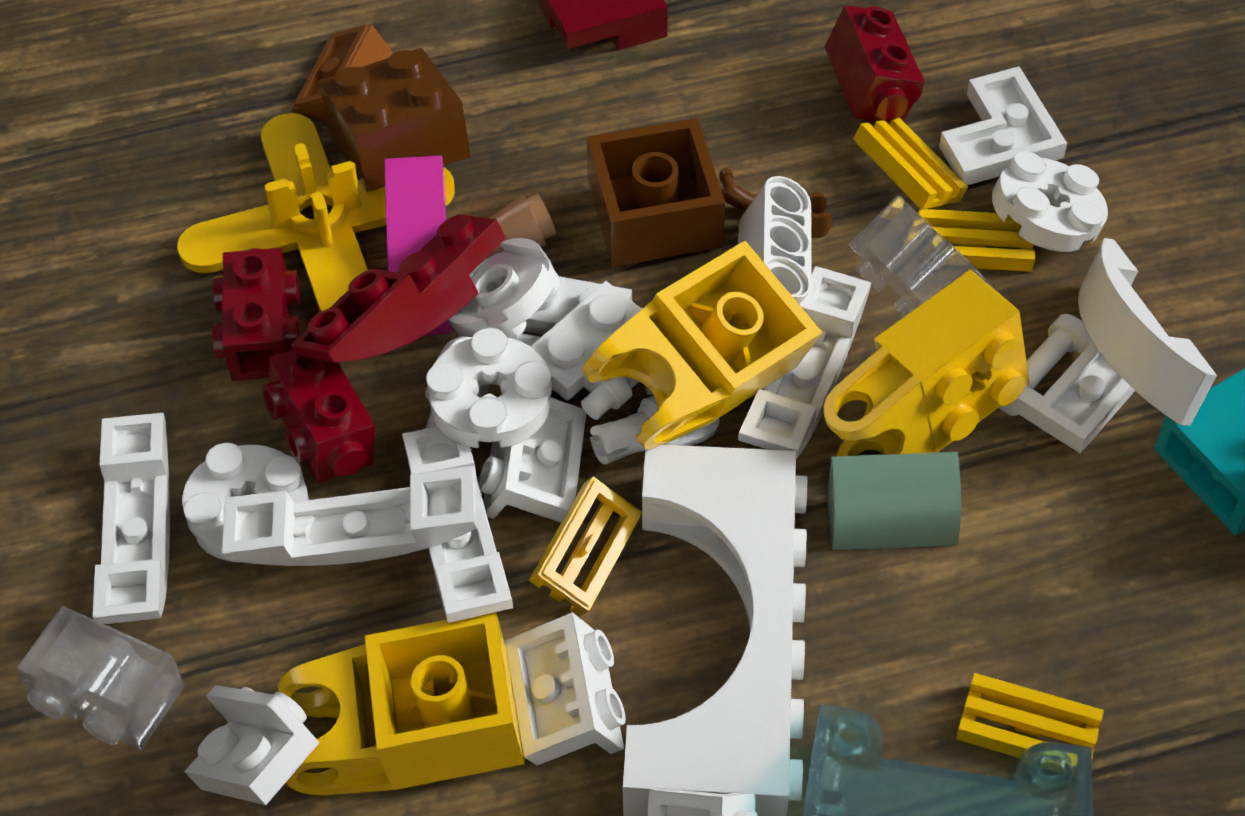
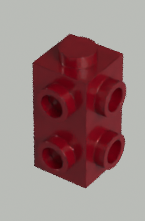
[824,5,925,122]
[212,248,300,381]
[262,350,375,483]

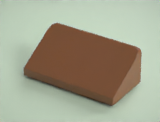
[292,24,392,122]

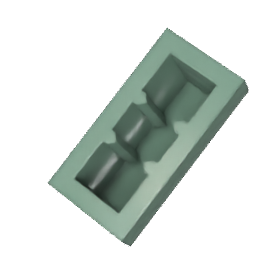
[826,452,961,550]

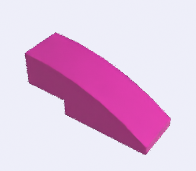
[385,156,451,335]

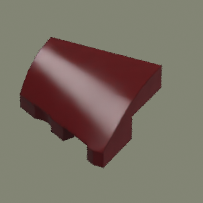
[537,0,668,50]

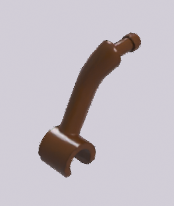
[719,168,832,238]

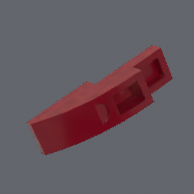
[291,214,506,363]

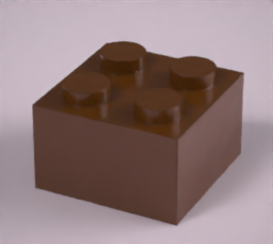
[318,47,471,192]
[586,118,725,267]

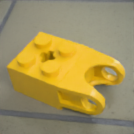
[581,241,823,449]
[823,269,1030,456]
[278,612,525,795]

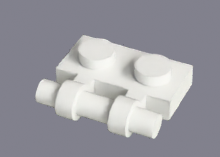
[531,281,641,420]

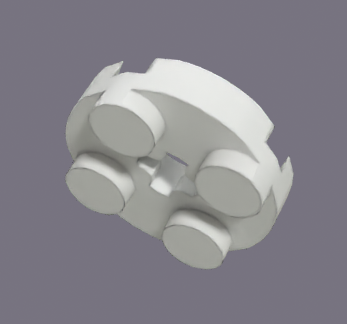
[992,151,1108,252]
[447,238,561,339]
[426,328,552,448]
[182,443,309,562]

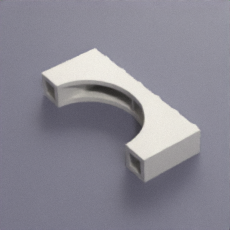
[623,445,807,816]

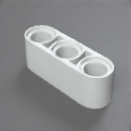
[738,176,812,305]

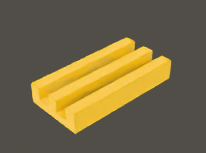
[853,118,968,210]
[917,209,1035,272]
[529,477,642,617]
[956,673,1104,778]

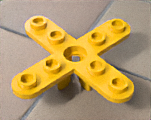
[177,113,455,312]

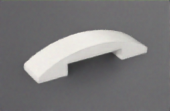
[1078,238,1217,426]
[738,266,871,459]
[93,413,170,625]
[402,426,513,623]
[222,466,477,566]

